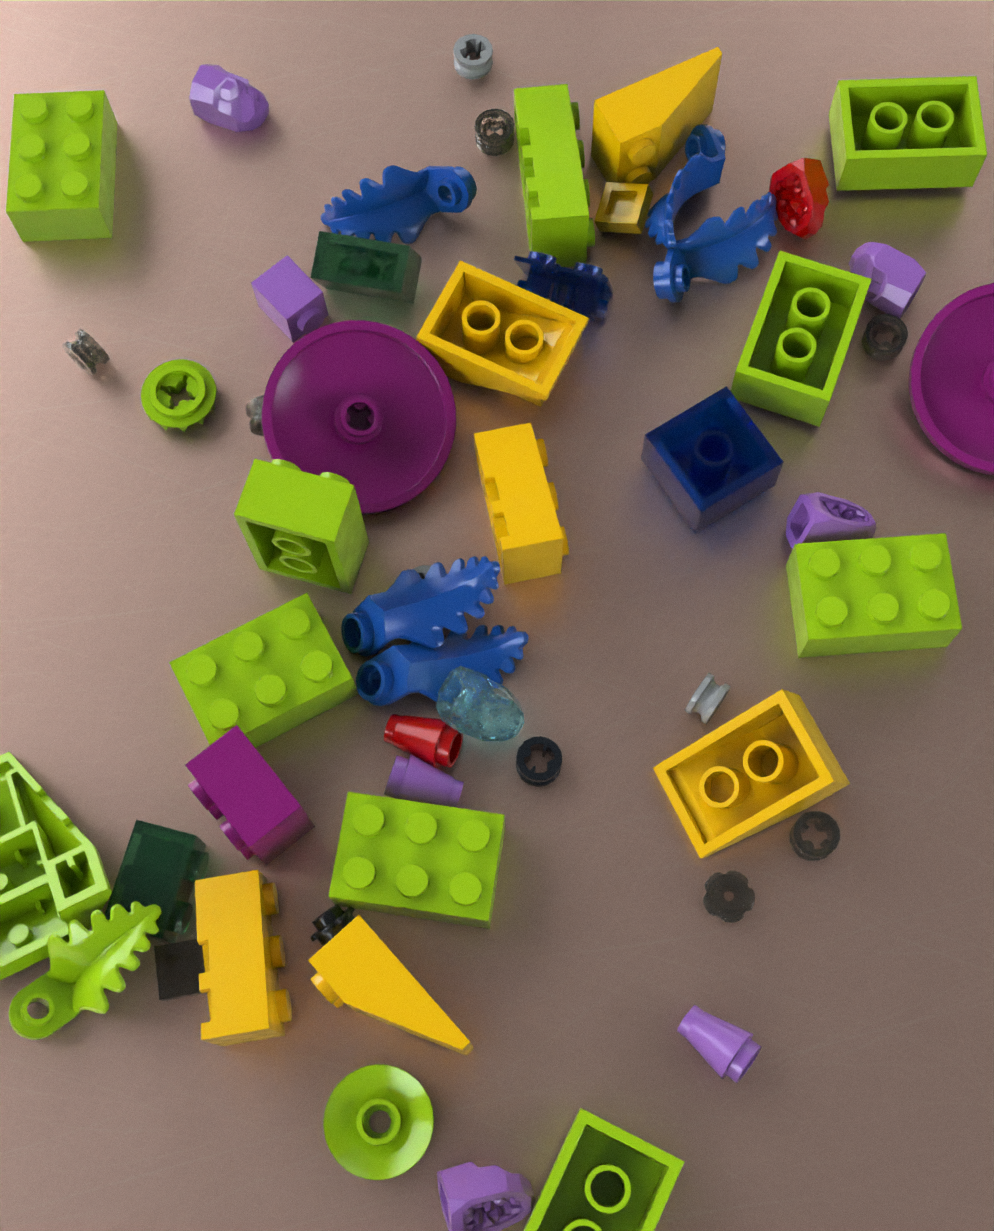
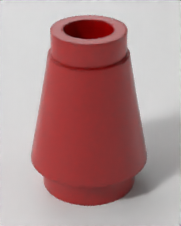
[384,714,463,769]

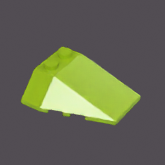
[0,752,112,980]

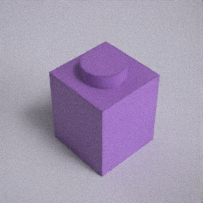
[251,255,328,342]

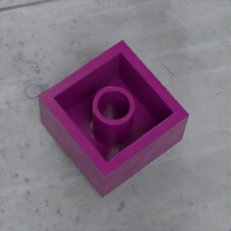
[185,725,315,865]

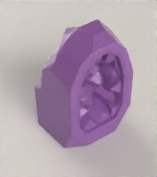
[189,64,269,132]
[849,242,926,320]
[786,492,876,549]
[437,1162,535,1231]

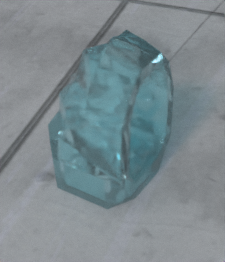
[436,666,525,742]

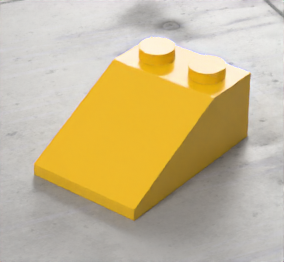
[591,47,722,184]
[416,260,589,401]
[653,689,850,858]
[308,915,474,1056]

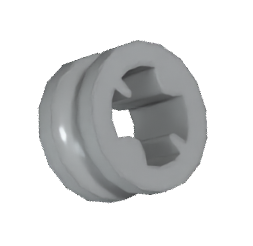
[453,34,493,80]
[685,673,731,724]

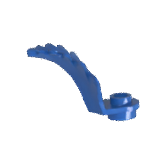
[645,124,726,249]
[320,165,477,249]
[653,192,778,303]
[341,556,500,656]
[356,625,529,709]

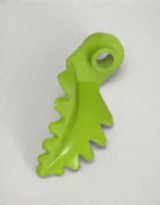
[8,901,161,1040]

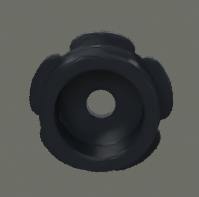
[311,903,355,947]

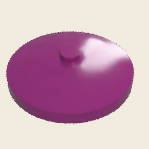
[909,283,994,475]
[262,320,456,515]

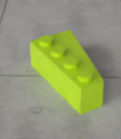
[514,84,595,270]

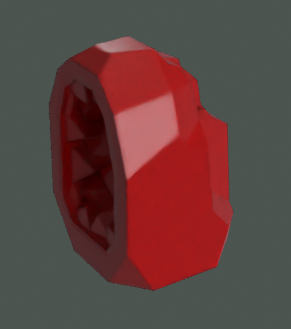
[769,158,829,240]

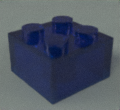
[641,386,784,534]

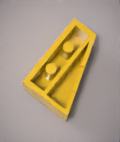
[474,422,569,585]
[195,870,292,1047]

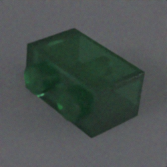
[310,231,422,304]
[104,820,209,945]

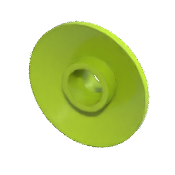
[323,1064,434,1180]

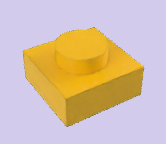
[594,182,653,234]

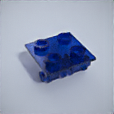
[514,251,614,322]

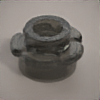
[703,870,755,923]

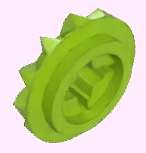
[141,359,218,432]

